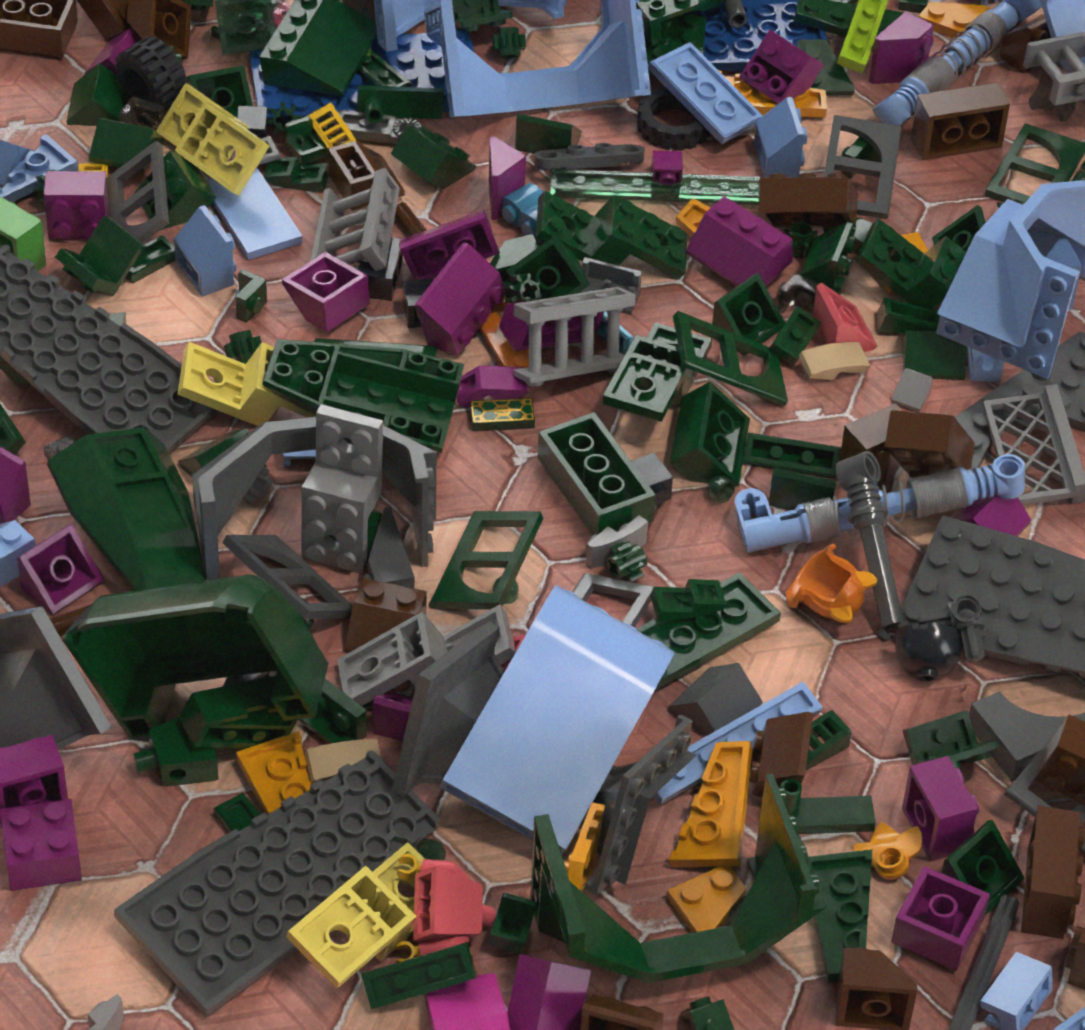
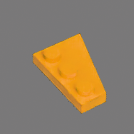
[564,802,605,891]

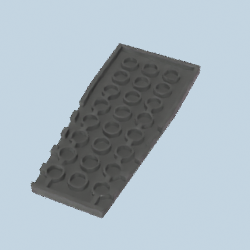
[0,245,218,454]
[895,515,1085,678]
[114,750,440,1017]

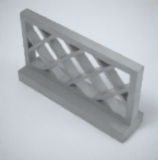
[982,384,1085,505]

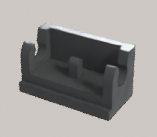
[579,257,642,315]

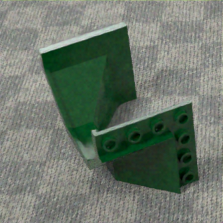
[530,773,827,983]

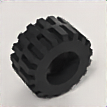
[115,36,188,116]

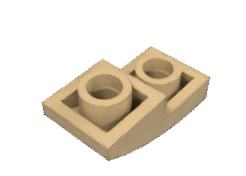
[799,342,870,380]
[305,739,382,783]

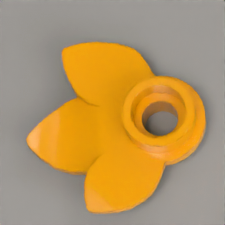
[853,822,923,879]

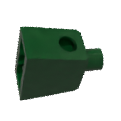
[133,717,219,787]

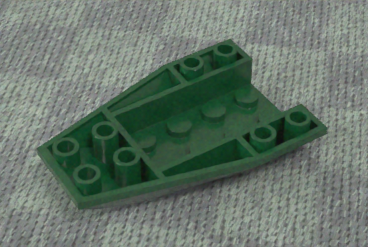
[263,339,464,453]
[47,427,206,591]

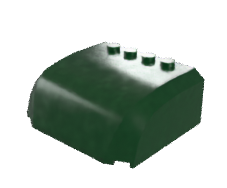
[62,574,329,740]

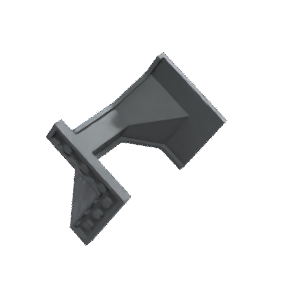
[192,413,437,580]
[0,606,112,750]
[392,621,696,895]

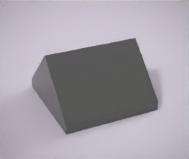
[668,663,763,736]

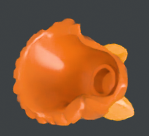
[785,543,878,623]

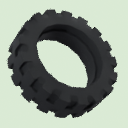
[637,87,711,151]

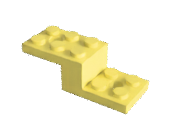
[156,83,270,195]
[178,342,316,426]
[286,842,425,988]

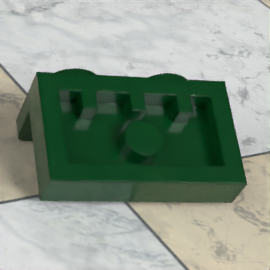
[299,678,367,744]

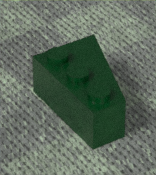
[179,675,299,748]

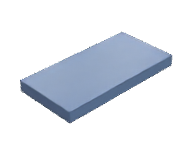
[648,42,763,144]
[206,168,303,260]

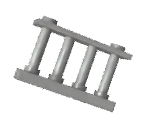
[1023,32,1085,106]
[311,168,400,271]
[513,287,635,386]

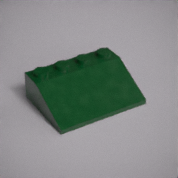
[259,0,377,96]

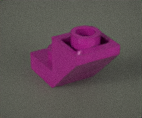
[651,150,683,185]
[456,366,529,409]

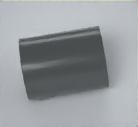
[723,0,748,28]

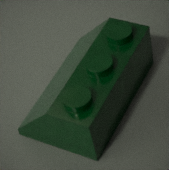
[669,382,750,487]

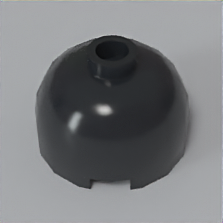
[895,623,962,682]

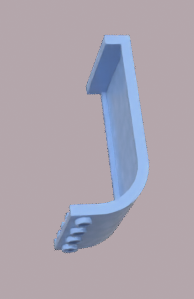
[440,585,675,856]

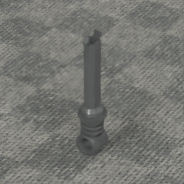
[836,451,909,640]

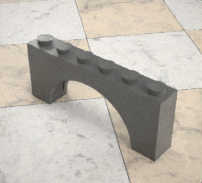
[969,692,1085,782]

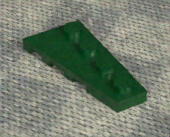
[793,0,904,47]
[808,849,873,982]

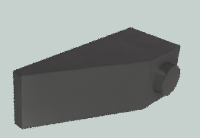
[364,506,415,588]

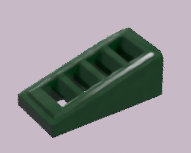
[876,298,940,333]
[805,710,852,771]

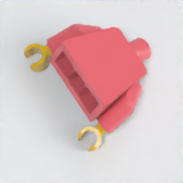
[394,853,496,963]

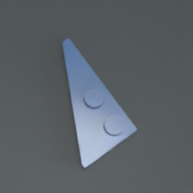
[0,134,78,202]

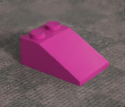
[424,973,510,1030]

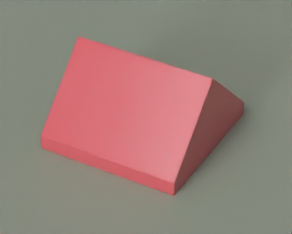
[813,283,878,352]

